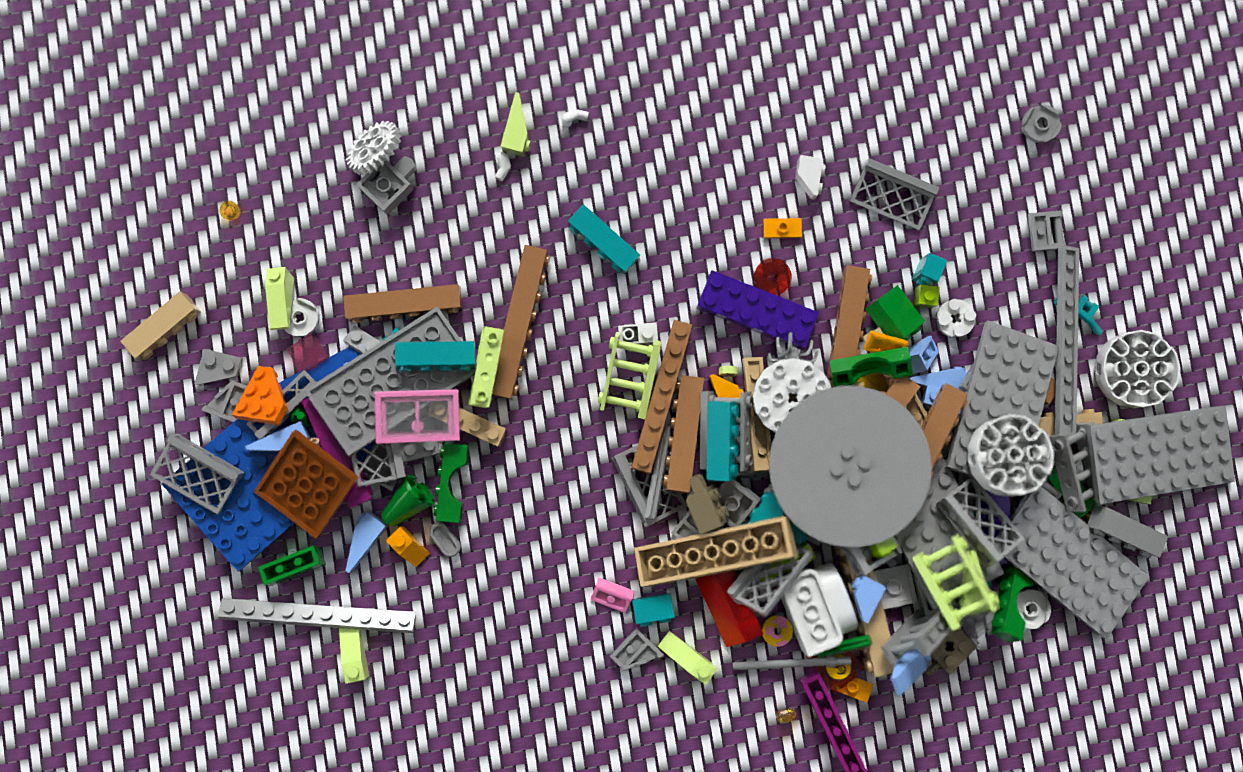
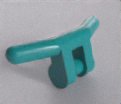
[1054,294,1102,335]

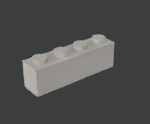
[1087,505,1168,559]

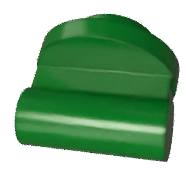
[291,406,312,427]

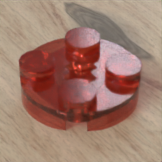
[753,258,792,296]

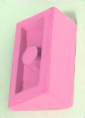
[590,578,634,613]

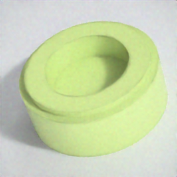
[719,366,738,377]

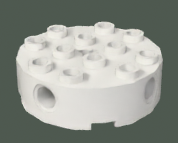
[1094,330,1181,408]
[753,358,831,433]
[968,415,1053,497]

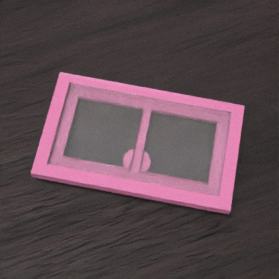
[375,389,460,443]

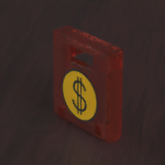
[805,640,865,694]

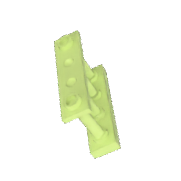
[468,326,504,408]
[598,332,662,419]
[912,534,999,631]

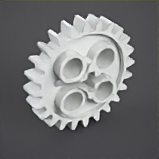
[346,121,401,175]

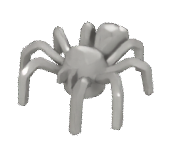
[768,332,818,363]

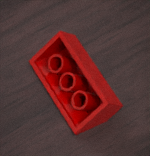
[695,570,763,647]

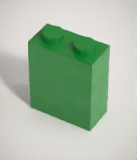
[865,285,925,341]

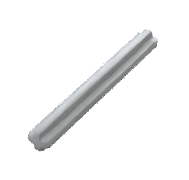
[645,426,672,520]

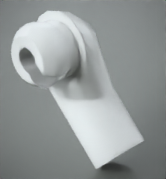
[562,109,589,127]
[495,152,511,181]

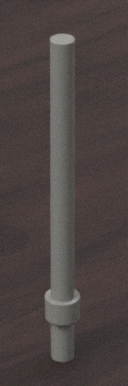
[733,655,851,670]

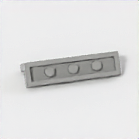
[246,370,317,439]

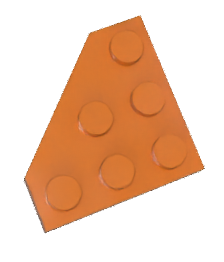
[232,366,288,425]

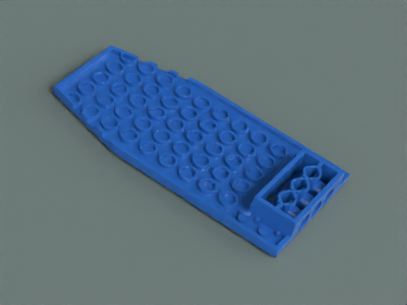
[161,347,375,572]

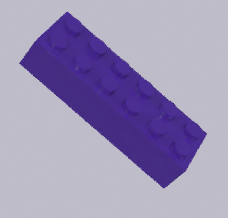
[696,270,819,350]

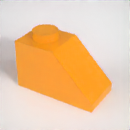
[708,374,744,398]
[386,526,430,567]

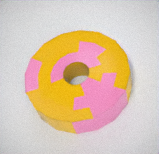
[761,615,793,647]

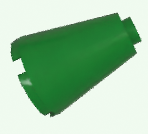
[381,475,435,527]

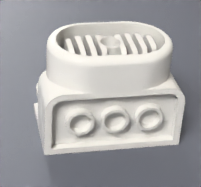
[773,563,858,657]

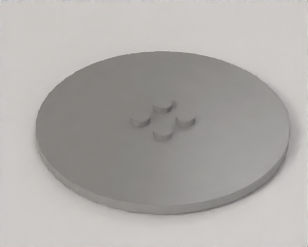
[769,386,932,547]

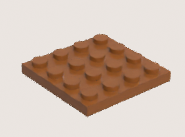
[254,429,359,539]

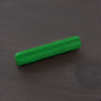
[817,635,872,657]

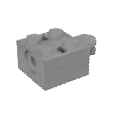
[356,156,416,216]

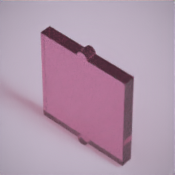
[287,332,329,373]

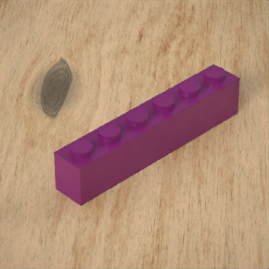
[302,398,375,509]
[799,670,868,772]

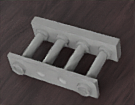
[700,391,753,471]
[1048,422,1095,512]
[881,599,960,665]

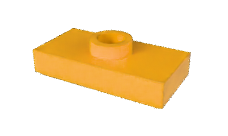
[763,218,802,239]
[864,331,908,353]
[829,675,874,703]

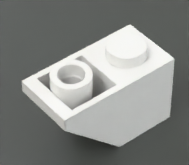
[795,155,825,200]
[618,322,658,345]

